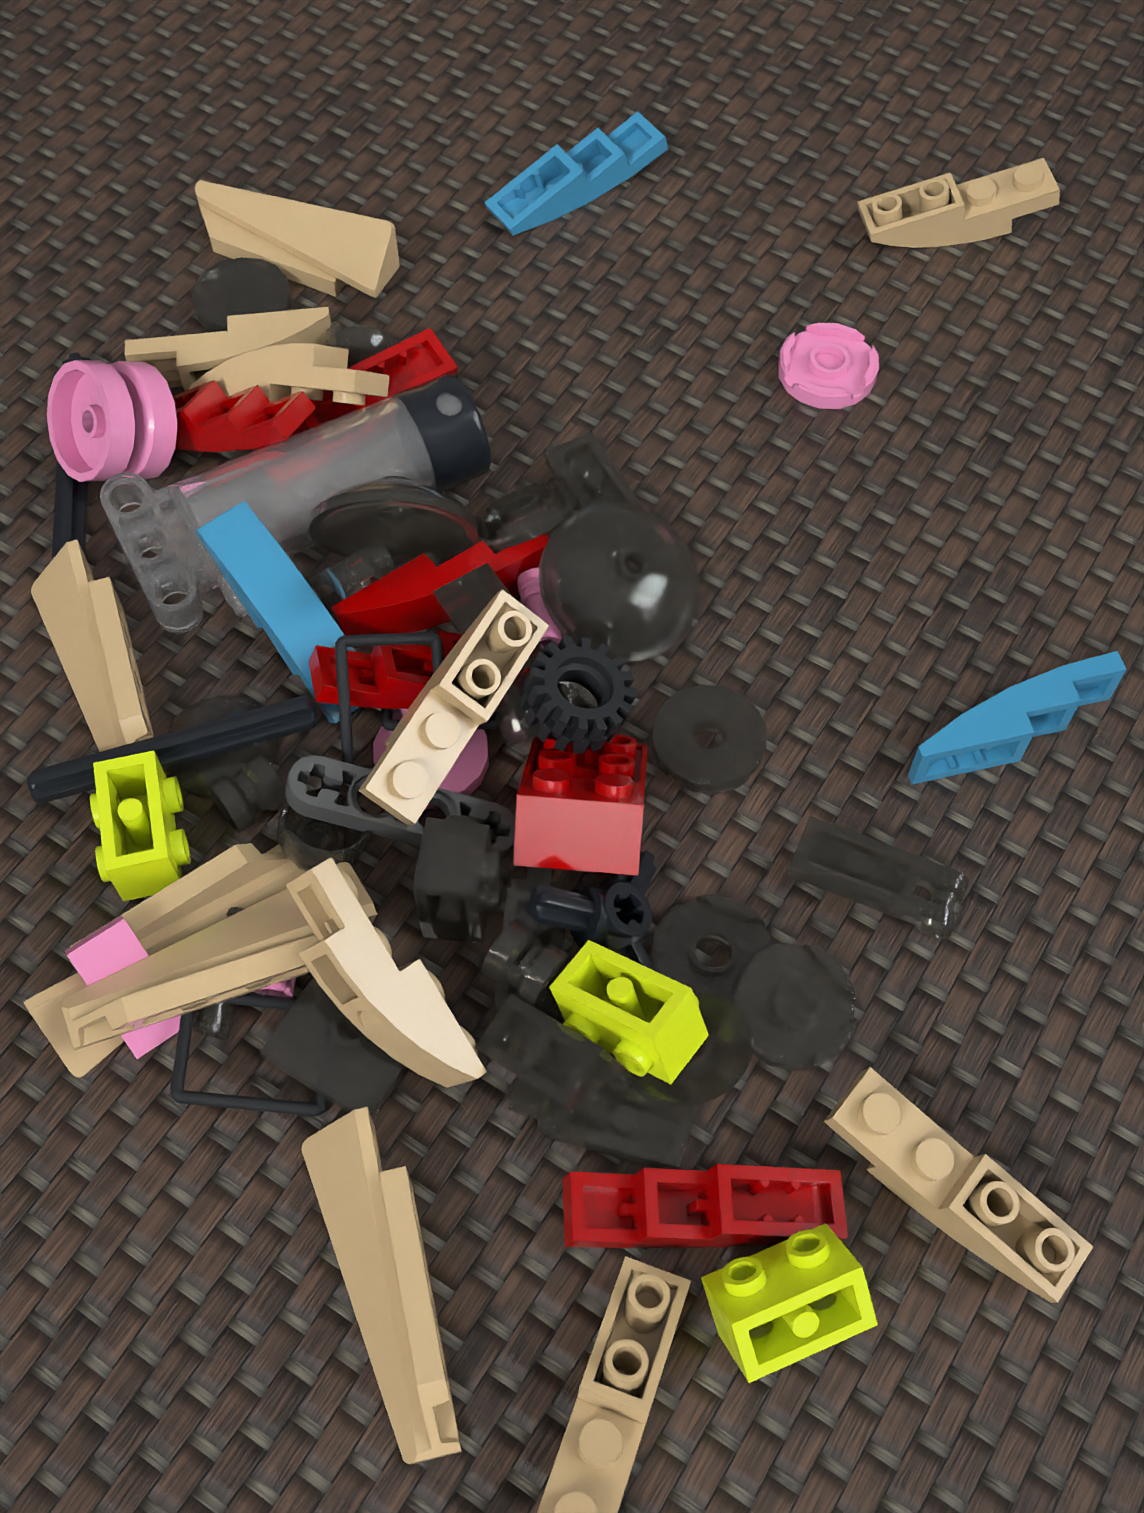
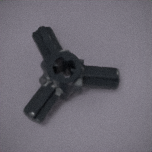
[526,850,656,971]

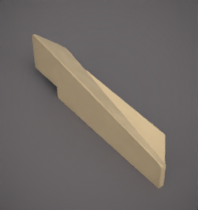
[195,180,400,298]
[31,540,154,752]
[23,840,310,1078]
[61,862,377,1050]
[301,1107,462,1464]

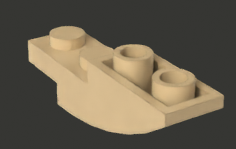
[857,158,1060,248]
[125,307,335,392]
[190,343,389,405]
[358,589,549,826]
[286,857,487,1088]
[824,1067,1093,1303]
[537,1256,691,1513]

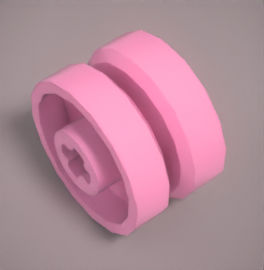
[47,360,177,482]

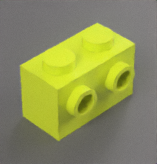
[90,751,191,901]
[549,940,709,1085]
[701,1223,878,1383]

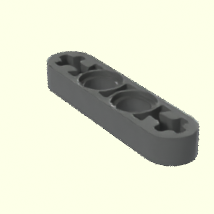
[285,755,516,863]

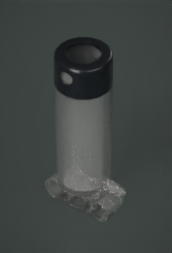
[100,374,491,633]

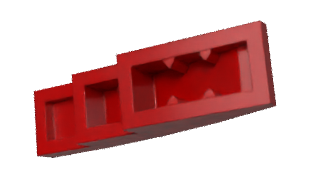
[252,328,458,489]
[173,380,316,452]
[331,528,554,635]
[308,631,542,709]
[563,1164,848,1248]

